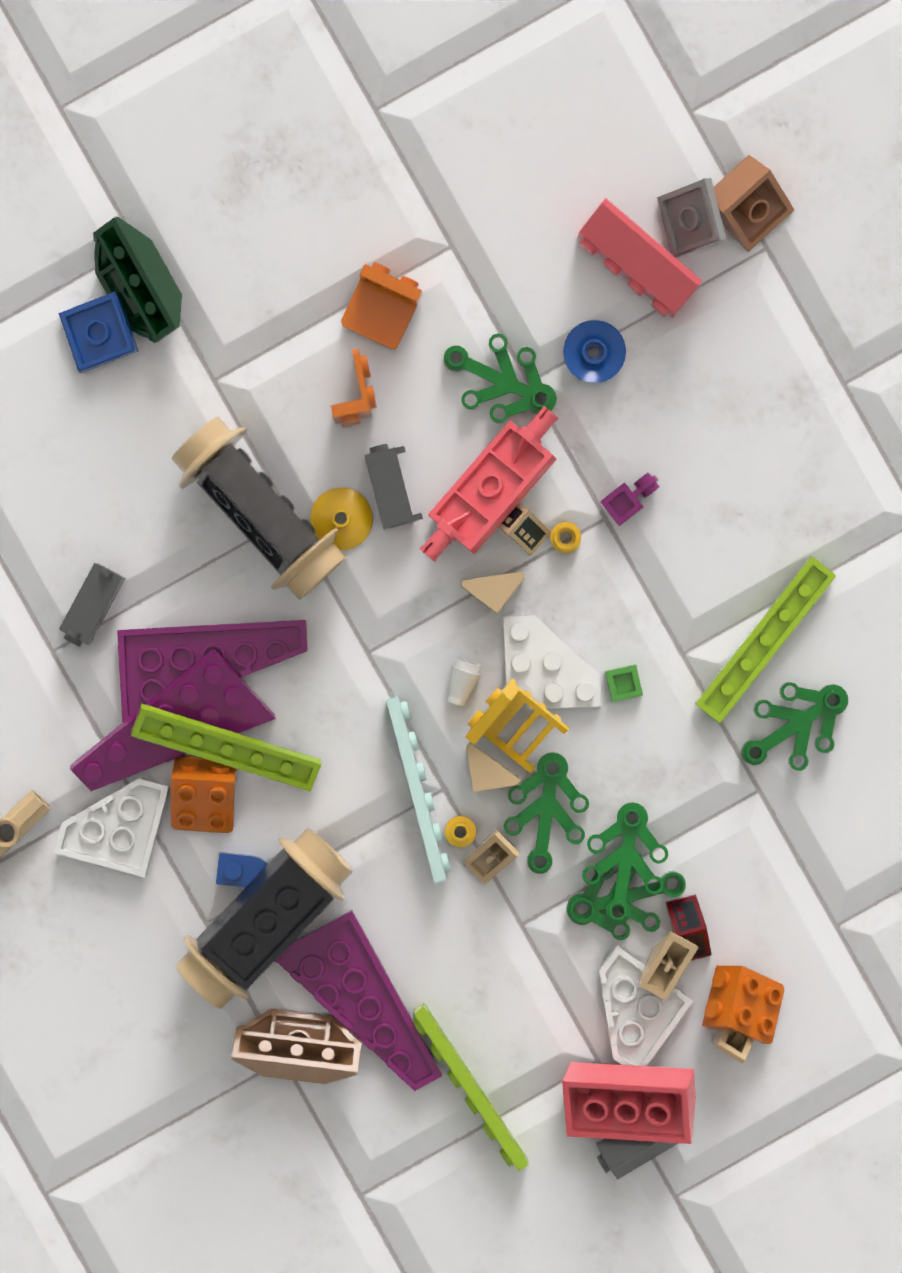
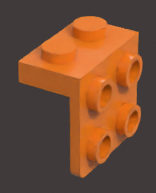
[341,262,422,350]
[331,349,377,428]
[171,756,238,833]
[702,966,784,1044]

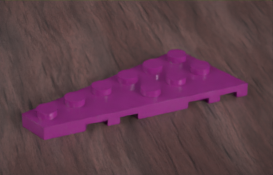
[117,620,308,723]
[70,649,276,791]
[275,910,442,1091]

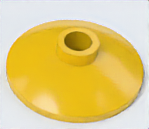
[310,488,373,550]

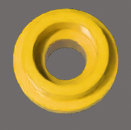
[550,522,581,553]
[445,816,476,847]

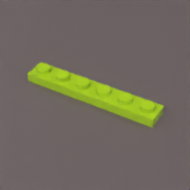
[694,556,837,723]
[131,704,322,792]
[412,1003,529,1171]

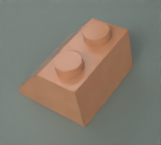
[714,155,794,252]

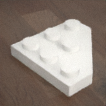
[503,615,601,710]
[54,778,170,878]
[598,945,694,1066]

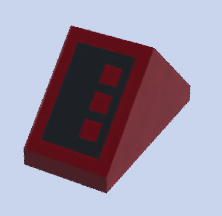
[665,894,712,961]

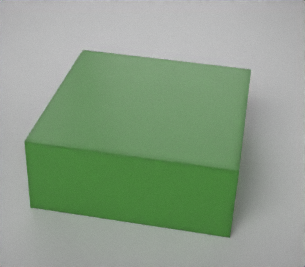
[605,664,643,702]

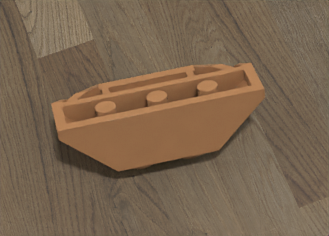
[231,1009,361,1084]

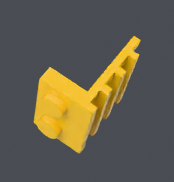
[465,678,569,774]

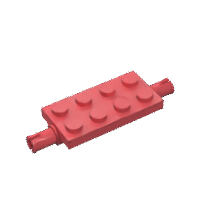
[419,406,558,562]

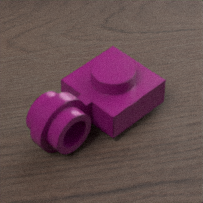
[600,472,660,526]

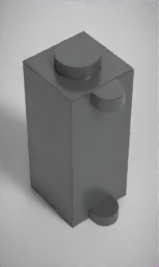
[364,444,423,530]
[59,563,126,647]
[596,1139,678,1180]

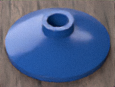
[563,320,626,383]

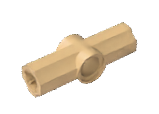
[0,790,51,858]

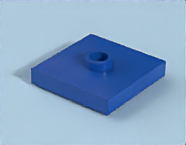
[58,291,139,373]

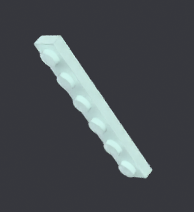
[386,696,451,883]

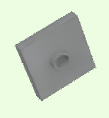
[657,178,727,258]

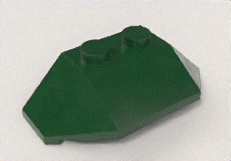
[93,216,182,343]

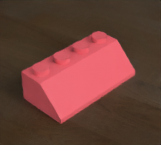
[578,198,702,317]
[562,1062,696,1144]

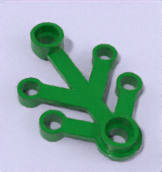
[444,333,557,423]
[741,682,848,771]
[504,752,589,874]
[582,802,668,924]
[566,854,686,940]

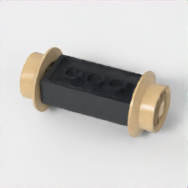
[171,417,346,600]
[175,828,353,1009]

